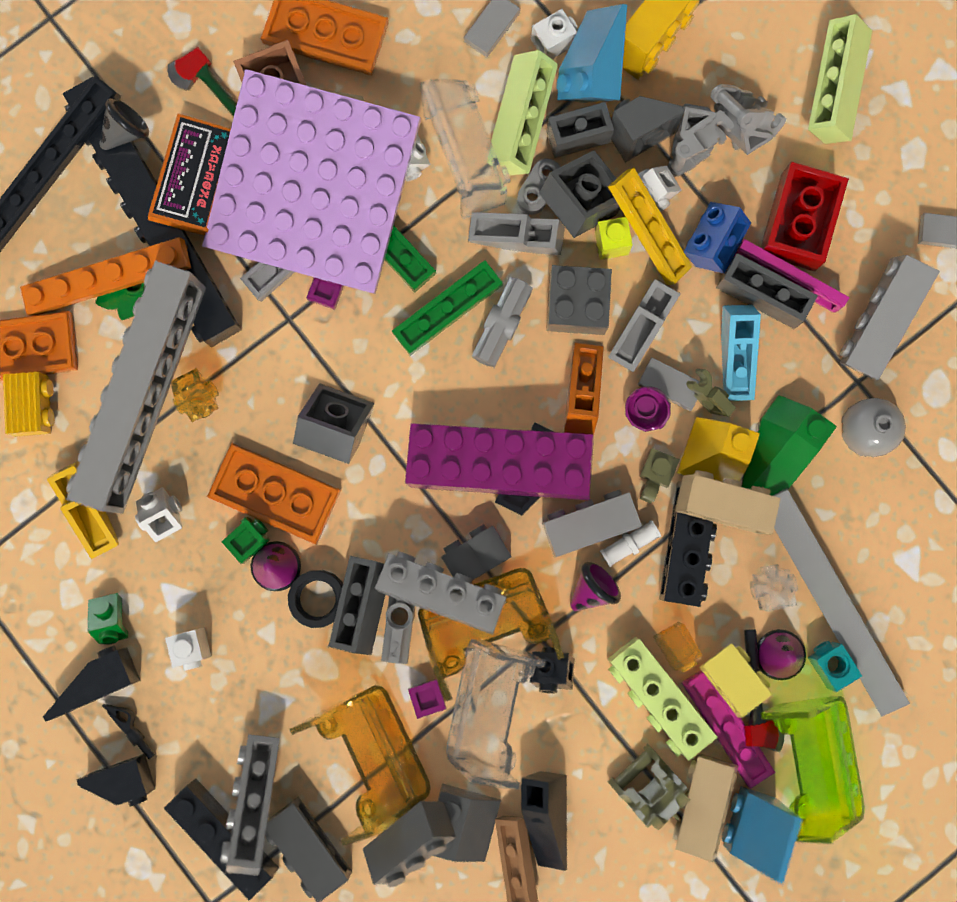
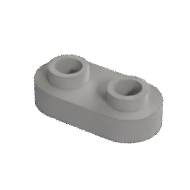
[517,159,560,215]

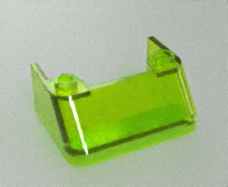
[761,696,865,844]

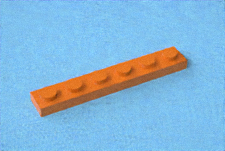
[20,237,191,316]

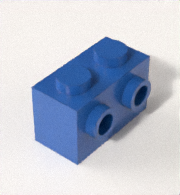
[684,202,751,274]

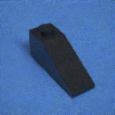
[43,645,141,722]

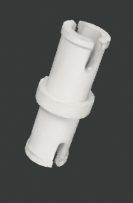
[600,520,661,567]

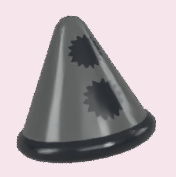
[99,98,149,150]

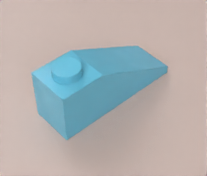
[721,305,761,401]

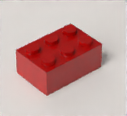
[761,162,849,272]

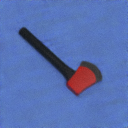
[744,629,785,752]

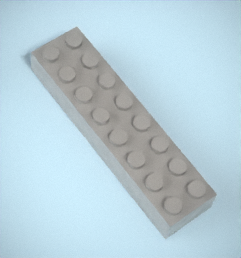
[66,261,206,514]

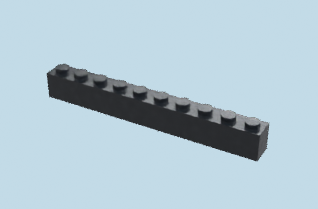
[62,77,242,348]

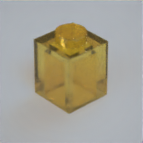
[653,622,703,672]

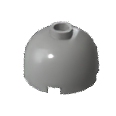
[842,398,906,457]

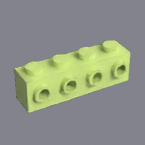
[808,14,872,144]
[485,50,558,176]
[608,637,718,761]

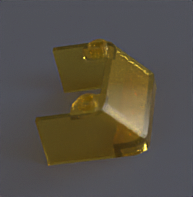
[418,568,564,701]
[289,685,430,846]

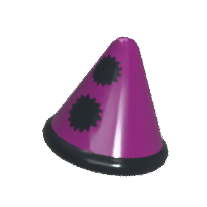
[250,541,301,592]
[570,562,621,611]
[757,629,806,681]

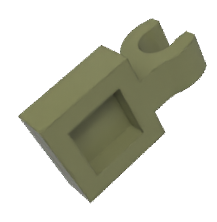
[686,369,736,417]
[639,448,680,504]

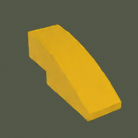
[47,461,119,559]

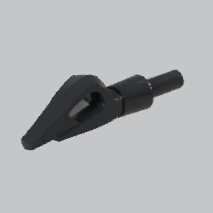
[102,704,155,760]

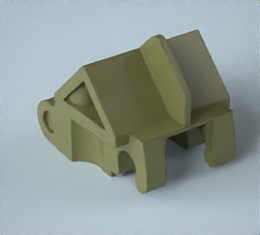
[608,744,690,830]

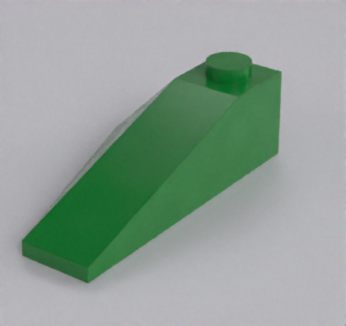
[741,395,837,496]

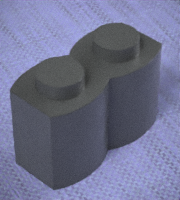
[441,524,512,580]

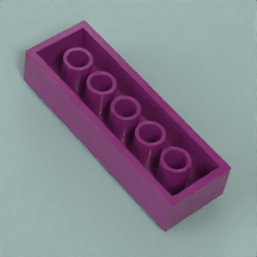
[405,423,594,500]

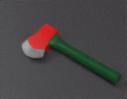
[167,47,237,117]

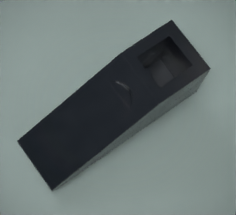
[521,771,567,871]

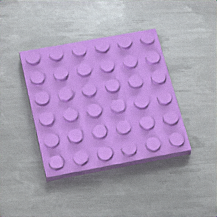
[202,69,421,294]

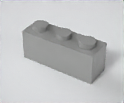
[542,490,642,557]

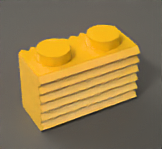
[3,372,55,437]

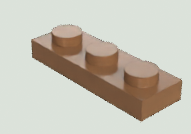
[495,816,538,902]

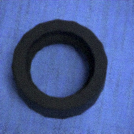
[288,570,343,628]

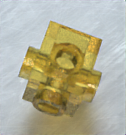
[171,368,219,422]

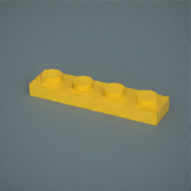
[608,168,692,285]

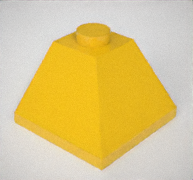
[676,417,760,482]

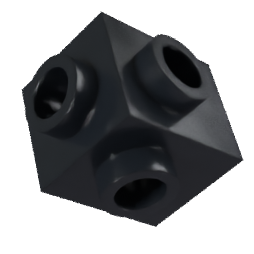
[527,647,575,694]

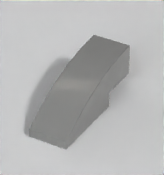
[468,212,565,255]
[608,279,680,372]

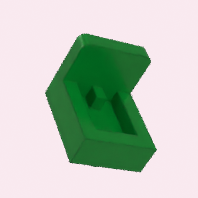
[222,517,270,564]
[87,593,128,645]

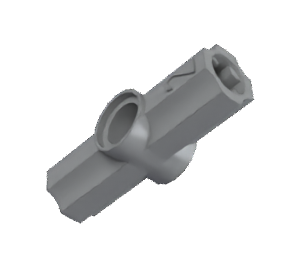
[472,277,533,368]
[381,596,415,664]

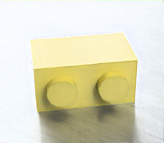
[699,643,773,718]

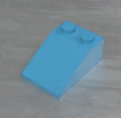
[557,4,627,103]
[722,786,802,884]

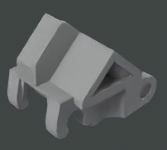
[711,84,786,155]
[667,104,734,177]

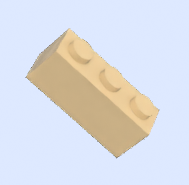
[675,471,781,534]
[673,754,738,862]

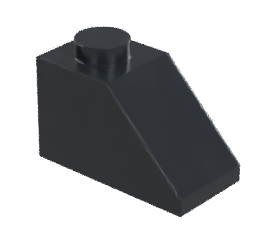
[76,754,156,807]

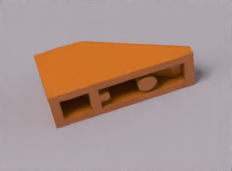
[564,343,604,436]

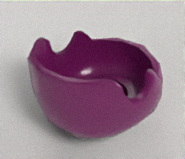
[625,386,671,432]

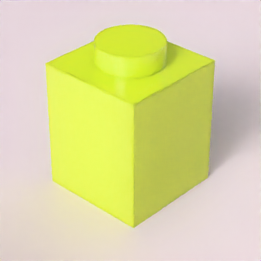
[595,217,633,260]

